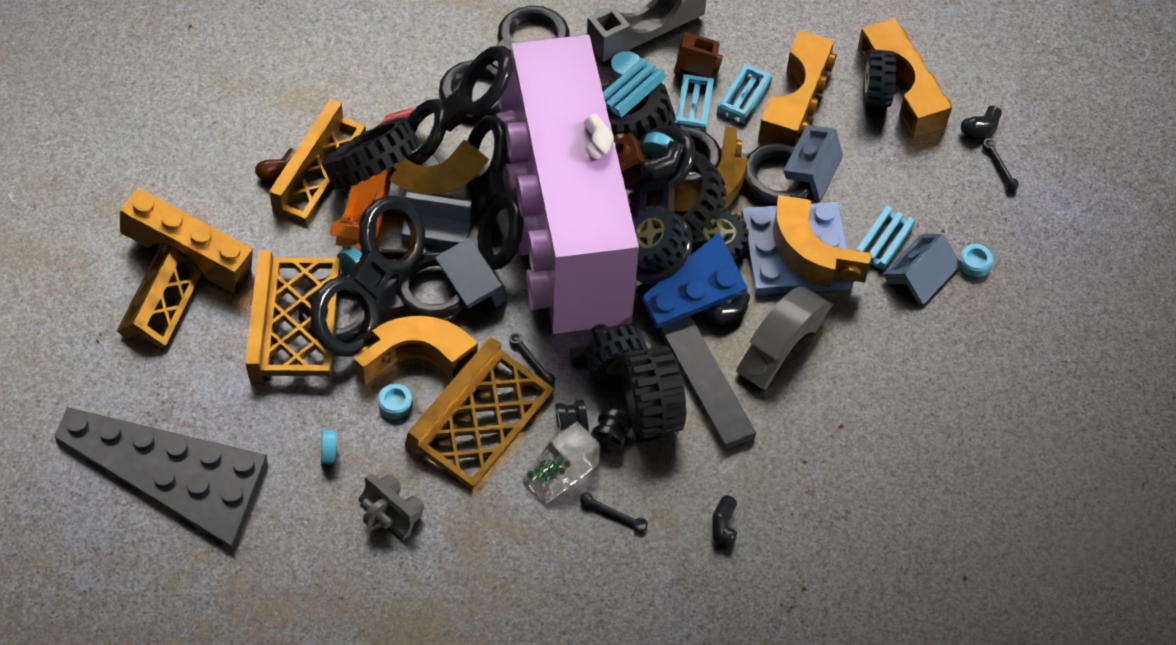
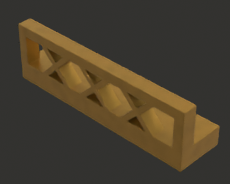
[269,99,366,224]
[116,243,202,348]

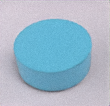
[611,51,641,79]
[642,132,673,158]
[959,244,993,277]
[337,246,362,276]
[378,384,413,419]
[321,429,337,465]

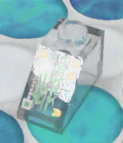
[523,421,600,505]

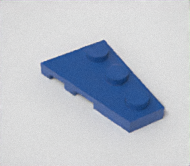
[642,232,748,329]

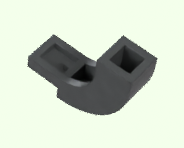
[735,286,833,389]

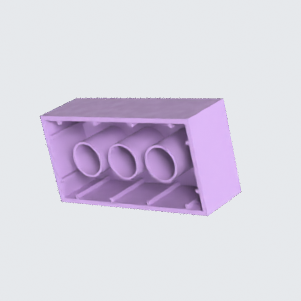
[496,35,639,334]

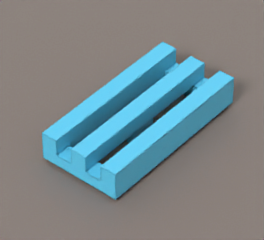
[603,58,666,118]
[717,63,772,124]
[675,74,714,132]
[856,206,915,271]

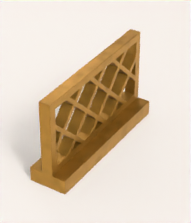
[245,251,341,382]
[404,336,554,490]

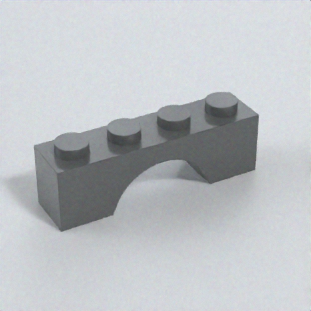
[587,0,706,62]

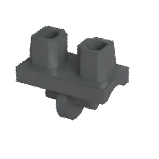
[358,473,425,540]

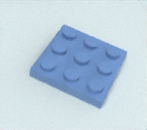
[741,202,854,295]

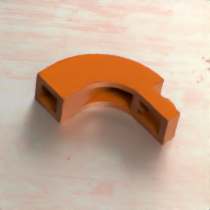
[330,169,393,250]

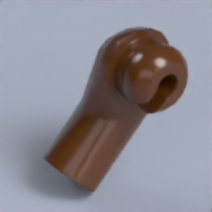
[255,148,296,181]

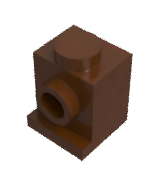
[673,32,723,78]
[613,132,647,189]

